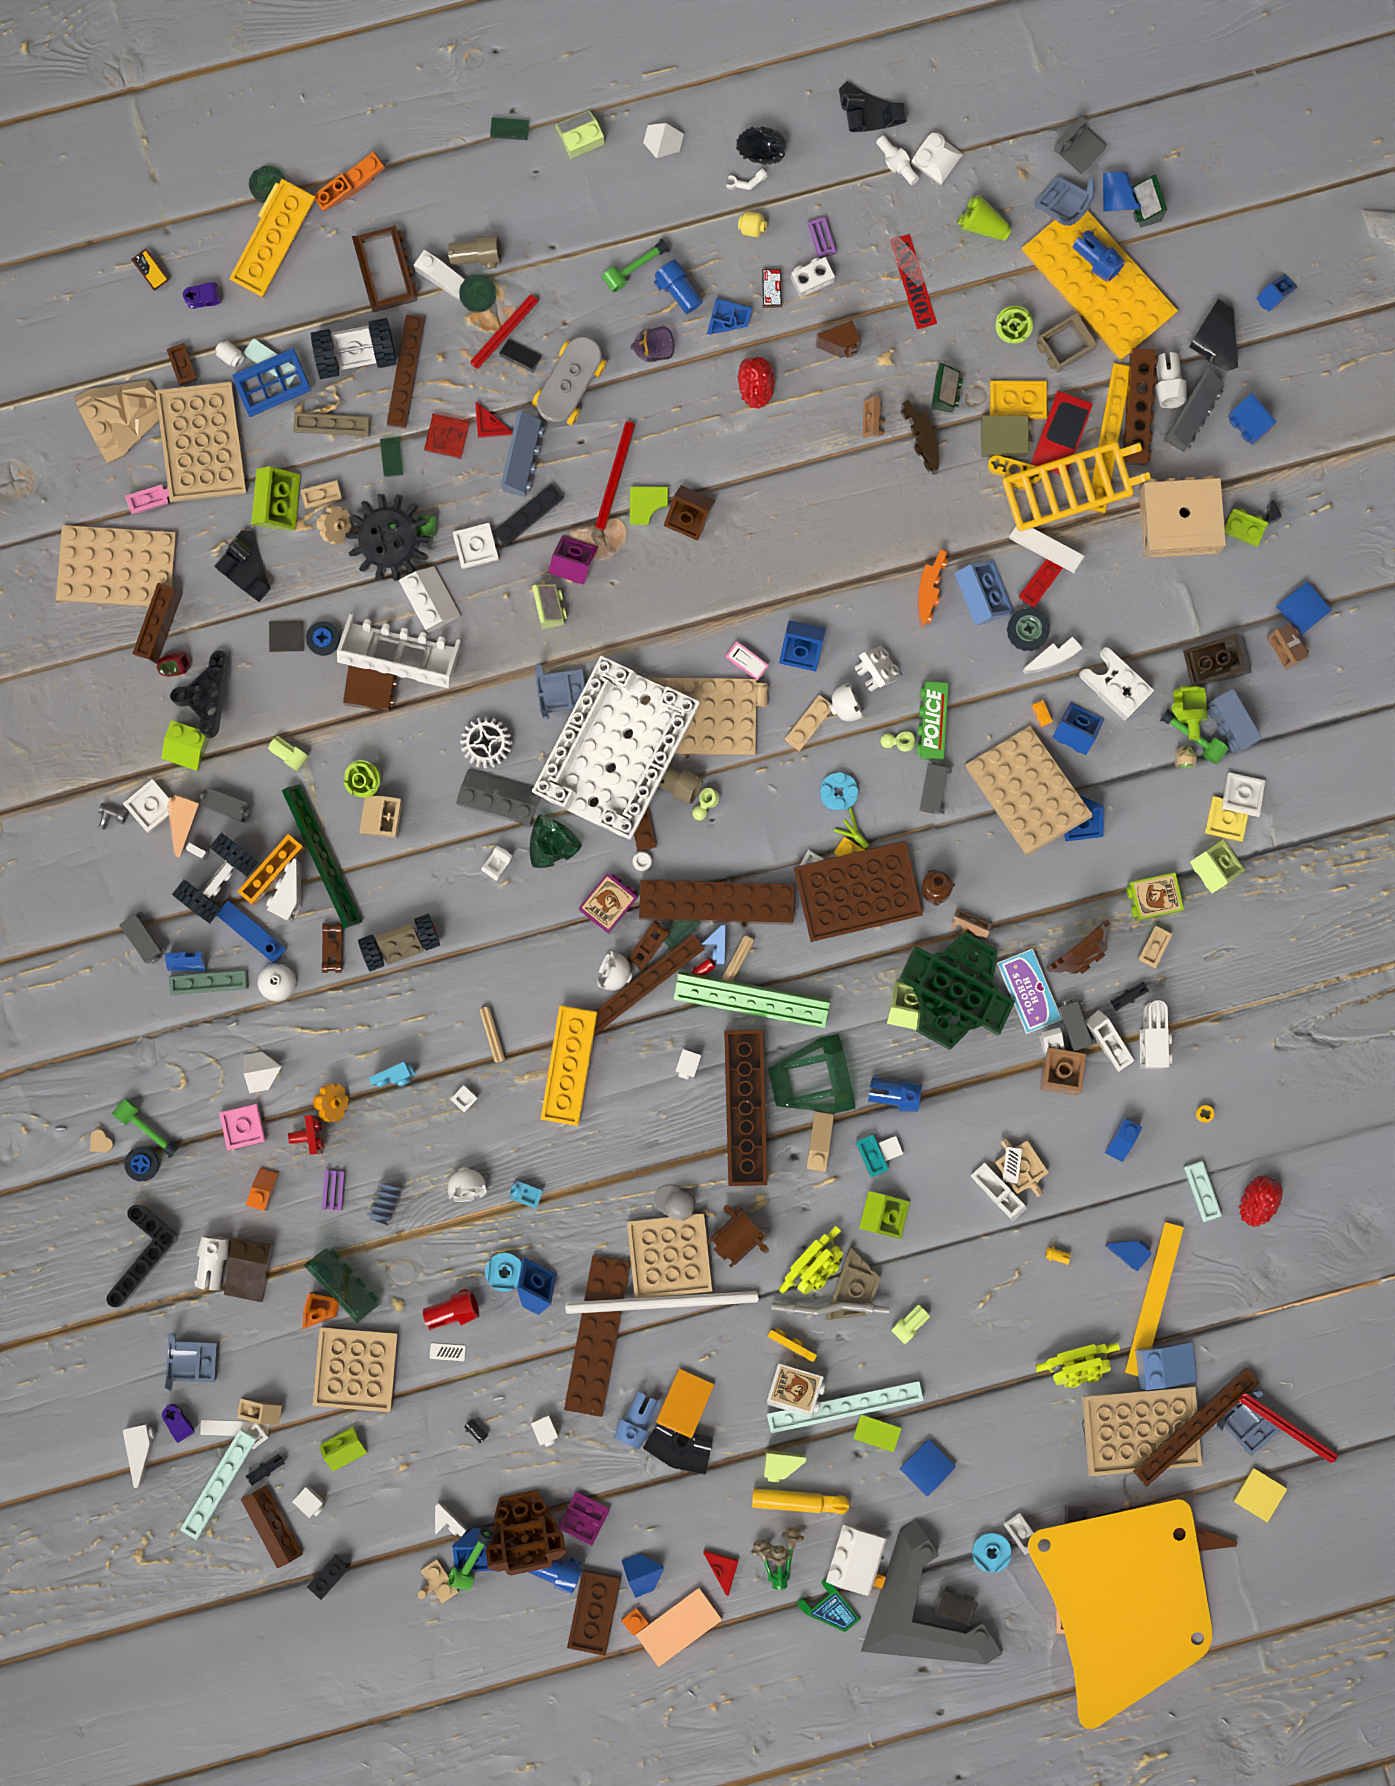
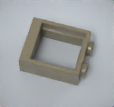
[1036,313,1097,372]

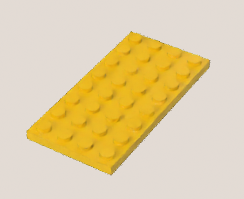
[1021,210,1178,361]

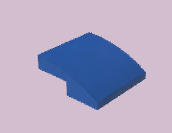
[1277,581,1332,635]
[899,1439,956,1497]

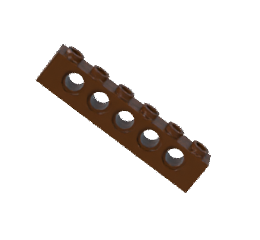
[1123,348,1158,466]

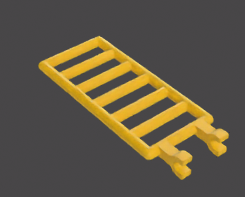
[1002,441,1151,531]

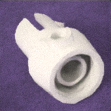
[1155,352,1187,409]
[194,1236,229,1290]

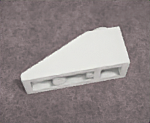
[414,250,465,301]
[1085,1010,1134,1072]
[123,1423,155,1488]

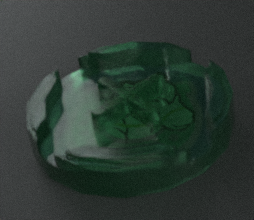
[249,165,285,203]
[459,274,497,313]

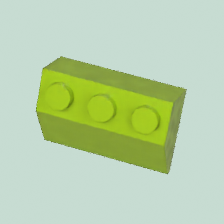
[251,466,300,531]

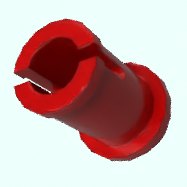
[691,957,716,976]

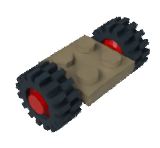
[358,913,441,972]

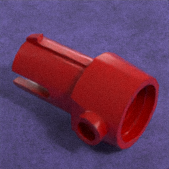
[423,1289,480,1330]

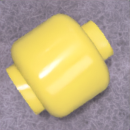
[738,211,767,238]

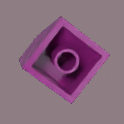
[548,535,598,585]

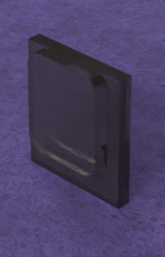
[269,621,304,652]

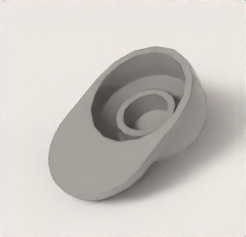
[654,1185,694,1221]

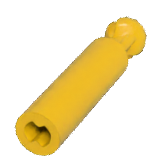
[752,1488,850,1515]

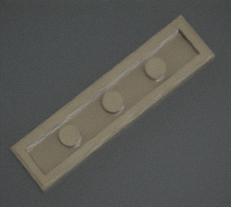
[293,412,370,437]

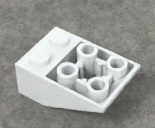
[267,859,301,924]

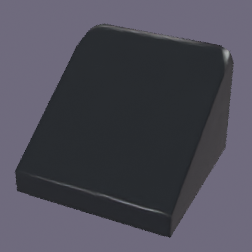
[1266,500,1282,525]

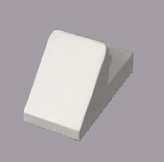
[1040,1027,1065,1056]
[435,1502,468,1536]
[1004,1513,1041,1555]

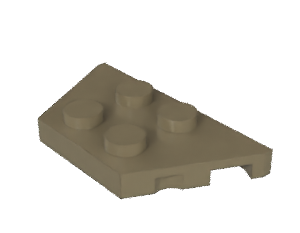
[825,1248,881,1320]

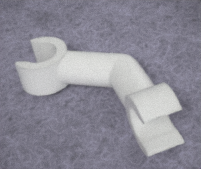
[726,168,768,190]

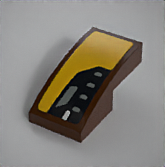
[131,249,169,291]

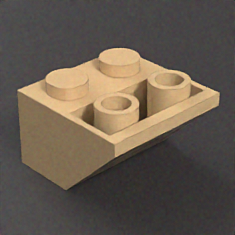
[359,796,403,839]

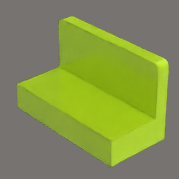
[319,1427,367,1471]

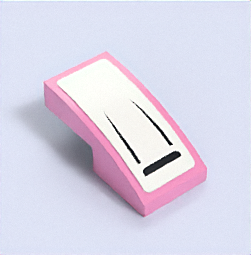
[725,642,769,681]

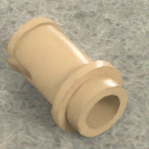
[754,683,769,707]

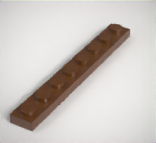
[594,934,705,1036]
[1133,1368,1259,1487]

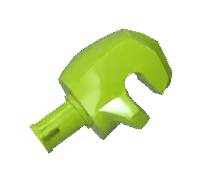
[1171,685,1208,740]

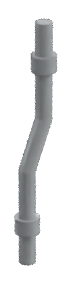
[771,1301,889,1316]

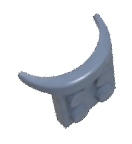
[1034,176,1095,226]
[535,663,585,719]
[165,1333,217,1391]
[1217,1391,1280,1456]

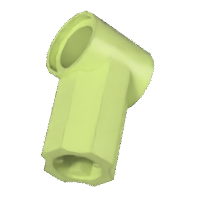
[268,736,308,771]
[891,1305,930,1344]

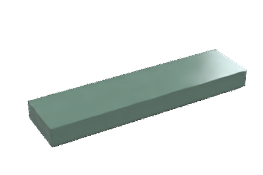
[169,970,248,995]

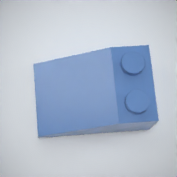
[1135,1342,1197,1390]

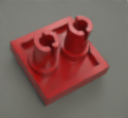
[288,1115,325,1155]

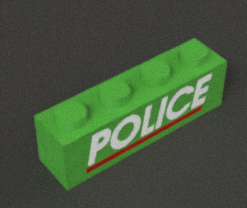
[916,682,948,761]

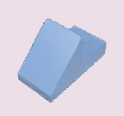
[702,925,725,965]

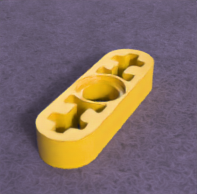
[987,455,1041,484]

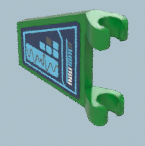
[797,1578,860,1632]

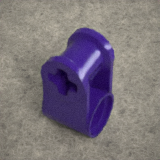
[183,282,221,309]
[162,1404,195,1443]

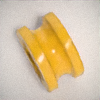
[1195,1105,1214,1123]

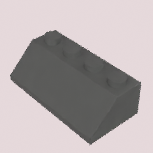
[1164,367,1224,452]
[456,769,540,827]

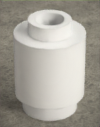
[216,340,245,368]

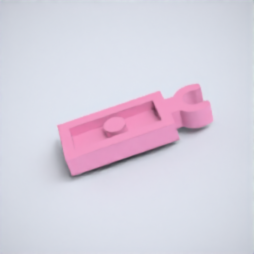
[125,485,169,515]

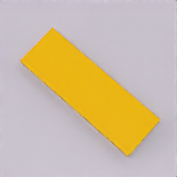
[229,179,316,298]
[540,1005,598,1126]

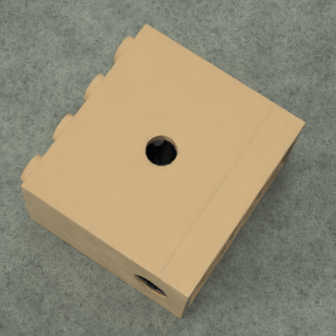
[1139,476,1226,558]

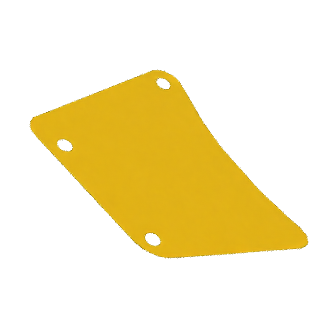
[1028,1499,1212,1729]

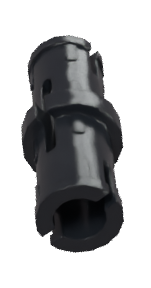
[1110,981,1149,1011]
[245,1453,285,1486]

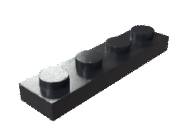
[493,484,564,547]

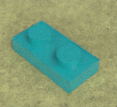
[855,1135,889,1178]

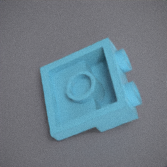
[369,1062,417,1088]

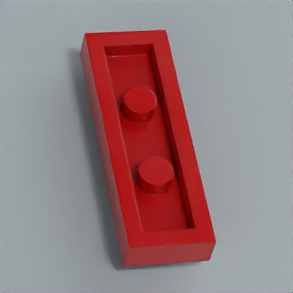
[1018,559,1063,608]

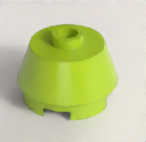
[995,306,1033,344]
[343,760,381,798]

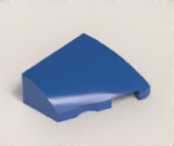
[707,298,752,335]

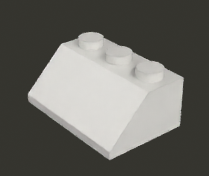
[399,566,461,634]
[826,1525,887,1596]

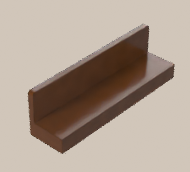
[132,583,182,664]
[241,1485,303,1568]

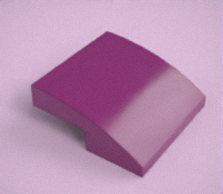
[558,1492,610,1547]

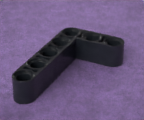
[106,1204,178,1308]

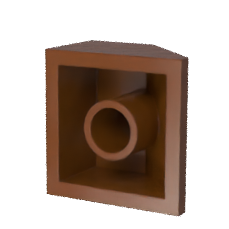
[816,321,861,358]
[663,485,715,541]

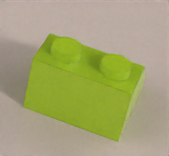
[161,720,210,771]
[859,1191,910,1239]

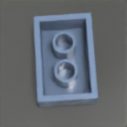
[1207,689,1262,755]

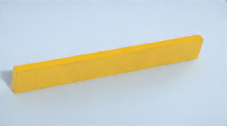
[1088,363,1129,513]
[1124,1222,1184,1377]

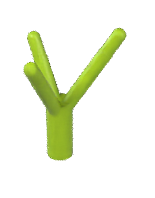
[834,807,870,849]

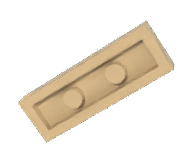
[784,695,831,752]

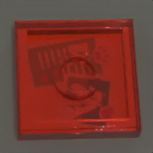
[424,413,470,459]

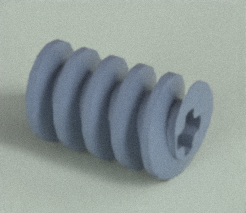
[367,1183,403,1226]

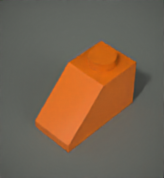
[246,1168,279,1211]

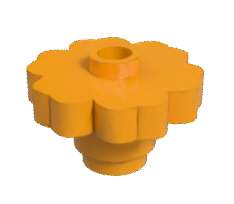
[313,1083,348,1122]

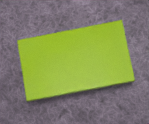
[853,1415,902,1453]

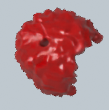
[737,356,775,409]
[1238,1175,1283,1227]

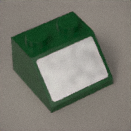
[1132,174,1167,228]
[931,363,963,413]

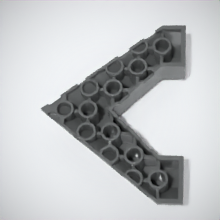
[861,1520,1002,1665]

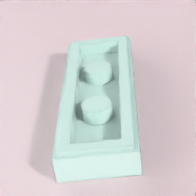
[243,338,298,387]
[1184,1161,1222,1222]

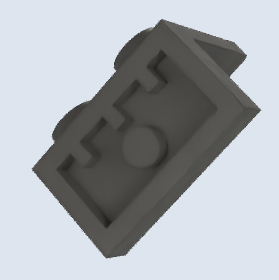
[1054,115,1106,174]

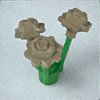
[750,1527,804,1590]

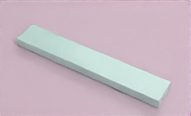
[180,1428,258,1540]

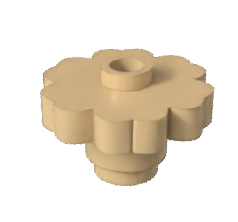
[317,505,352,545]

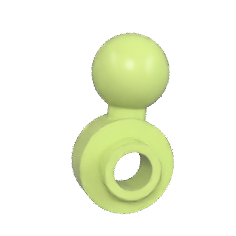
[880,732,916,751]
[692,788,719,821]

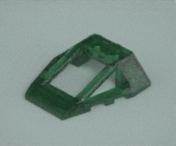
[768,1034,856,1113]

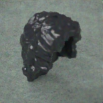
[736,126,787,165]

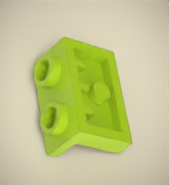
[1224,508,1268,547]

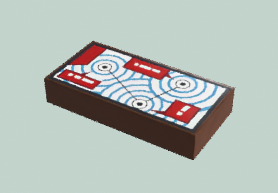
[762,269,782,308]

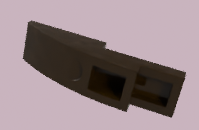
[900,399,939,475]

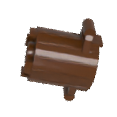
[707,1205,769,1268]

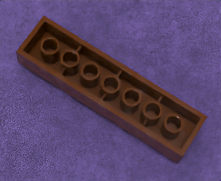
[639,880,794,925]
[724,1030,767,1186]

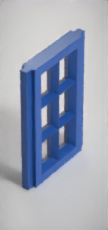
[232,348,312,417]

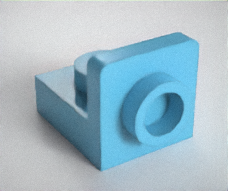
[510,1181,543,1209]

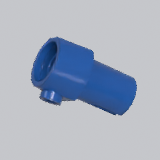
[1072,230,1125,283]
[653,259,703,315]
[868,1076,922,1112]
[528,1558,583,1595]

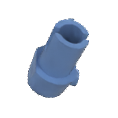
[614,1391,660,1449]

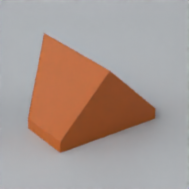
[302,1292,340,1330]

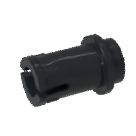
[464,1419,488,1444]

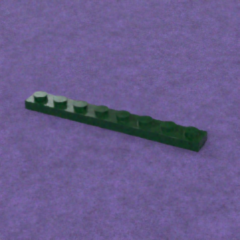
[282,784,363,929]

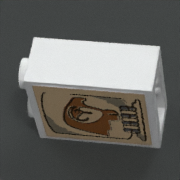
[767,1363,826,1418]

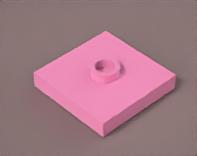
[219,1104,266,1150]

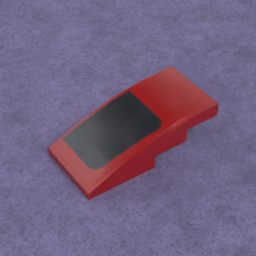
[1030,391,1093,475]

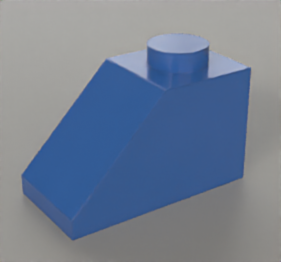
[1256,274,1298,312]
[1105,1118,1143,1162]
[1105,1240,1152,1272]

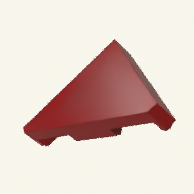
[475,402,513,438]
[703,1550,739,1596]

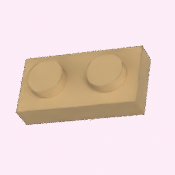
[300,480,343,510]
[1138,926,1173,969]

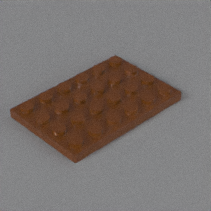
[793,841,923,942]

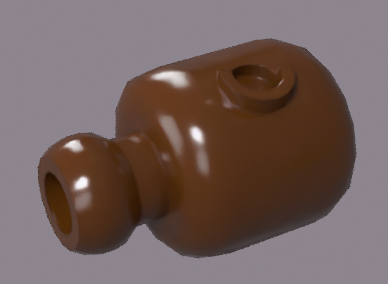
[921,869,955,906]

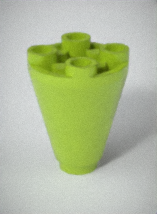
[957,195,1012,241]

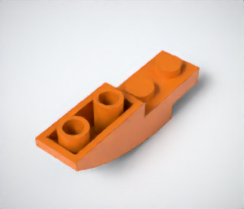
[313,152,386,212]
[917,549,948,628]

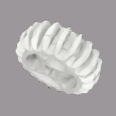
[460,717,512,769]

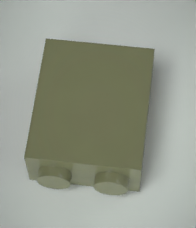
[981,415,1032,457]

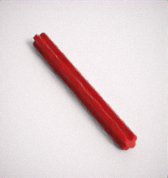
[595,421,635,530]
[1239,1392,1338,1463]

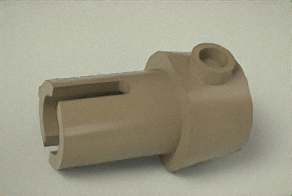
[448,235,502,269]
[658,766,703,804]

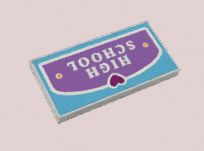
[997,949,1062,1034]

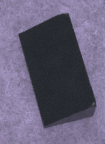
[499,339,542,373]

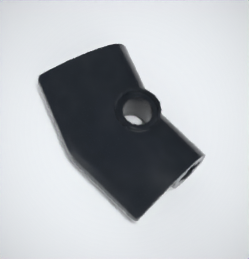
[643,1424,713,1474]

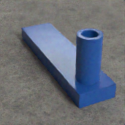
[217,900,287,963]

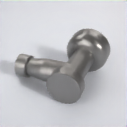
[98,803,129,830]

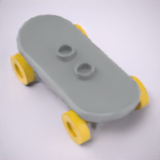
[532,336,608,426]

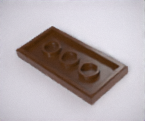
[567,1569,621,1656]

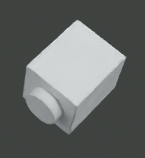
[676,1049,701,1080]
[531,1414,559,1447]
[292,1486,325,1518]

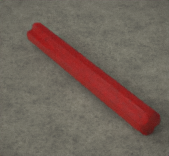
[470,295,538,369]

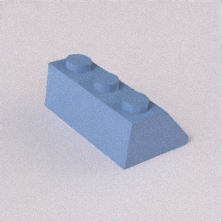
[954,560,1014,626]

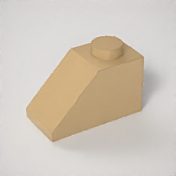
[237,1398,282,1425]

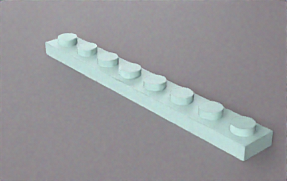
[767,1381,923,1433]

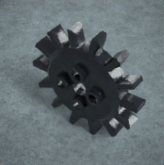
[345,494,433,581]

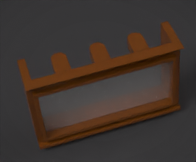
[352,225,418,313]

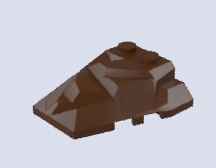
[1046,919,1111,974]
[486,1490,566,1576]

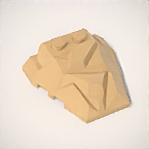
[74,380,159,464]

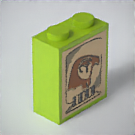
[1126,873,1184,921]

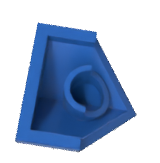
[621,1553,665,1598]

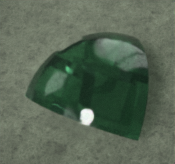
[529,814,582,868]

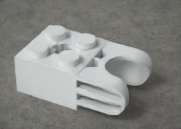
[1079,647,1154,721]
[1139,1000,1172,1069]

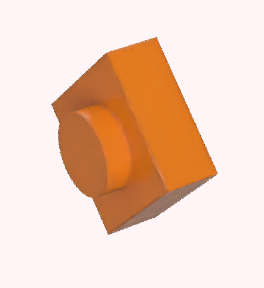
[621,1607,649,1636]

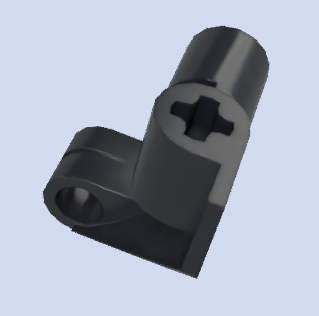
[839,81,907,132]
[1189,298,1238,372]
[214,530,270,603]

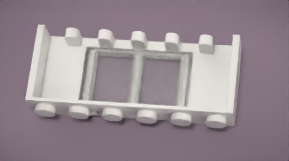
[337,614,461,688]

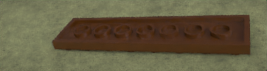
[564,1256,631,1417]

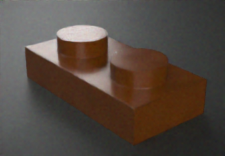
[166,343,198,386]

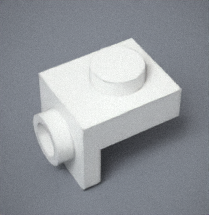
[481,846,512,880]

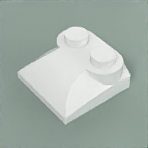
[911,132,963,185]

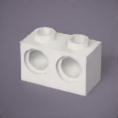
[791,257,835,298]

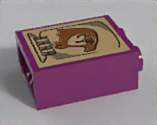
[579,873,638,934]

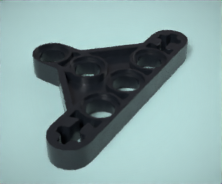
[170,650,229,738]

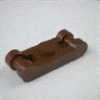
[627,920,671,971]
[322,923,343,973]

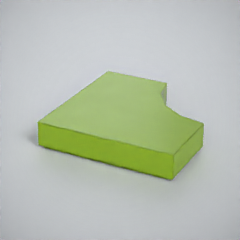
[630,487,668,525]

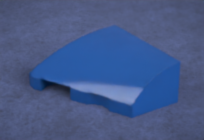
[1103,172,1141,212]
[165,952,207,972]

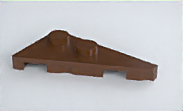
[1173,1526,1238,1551]

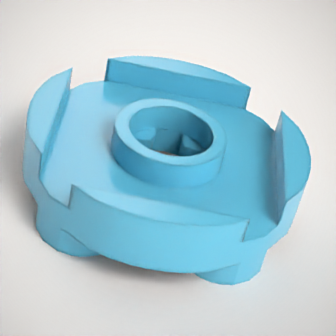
[820,772,858,811]
[485,1253,521,1292]
[971,1532,1011,1573]

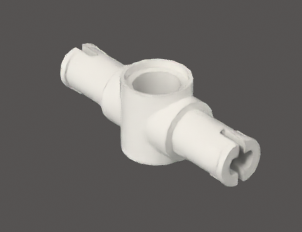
[876,135,919,185]

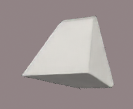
[643,123,684,158]
[243,1052,282,1093]

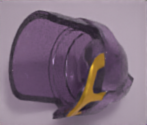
[630,326,675,363]

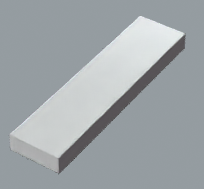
[1009,527,1085,574]

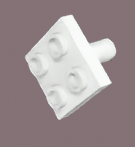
[855,646,902,692]

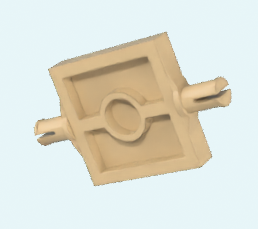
[995,1138,1049,1197]

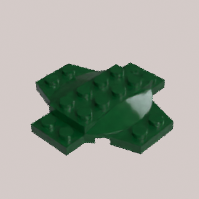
[898,932,1015,1050]

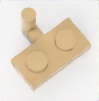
[418,1559,459,1603]

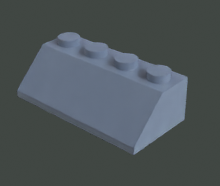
[501,410,545,497]

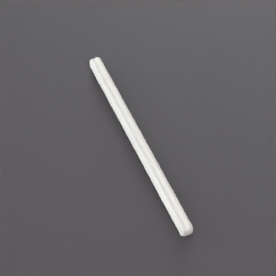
[565,1291,759,1314]

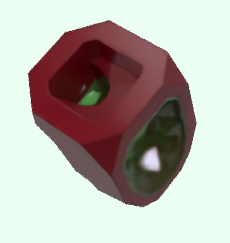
[156,651,191,677]

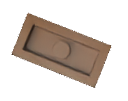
[862,397,884,438]
[951,909,992,938]

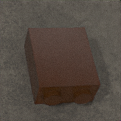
[343,665,398,712]

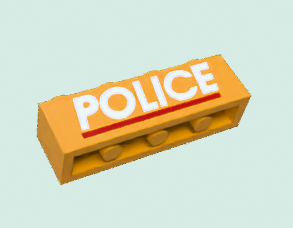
[237,834,305,906]

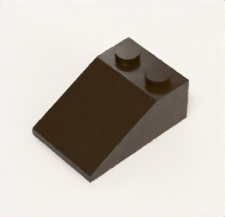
[1183,634,1252,686]
[224,1237,274,1302]

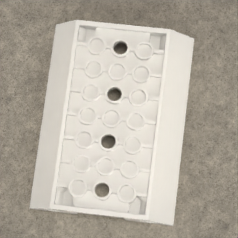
[532,656,701,840]

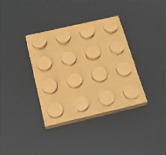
[627,1213,712,1298]
[313,1327,398,1412]

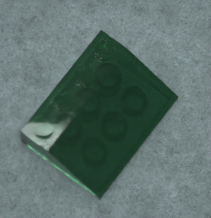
[304,1248,381,1323]

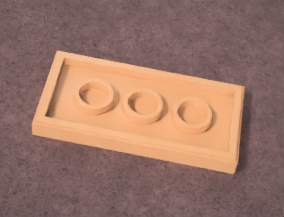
[636,1587,722,1667]

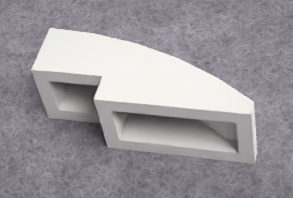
[1023,637,1082,674]
[971,1163,1027,1222]

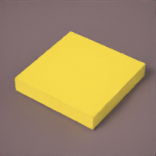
[1204,796,1248,842]
[1233,1468,1287,1523]

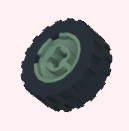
[1007,608,1050,652]

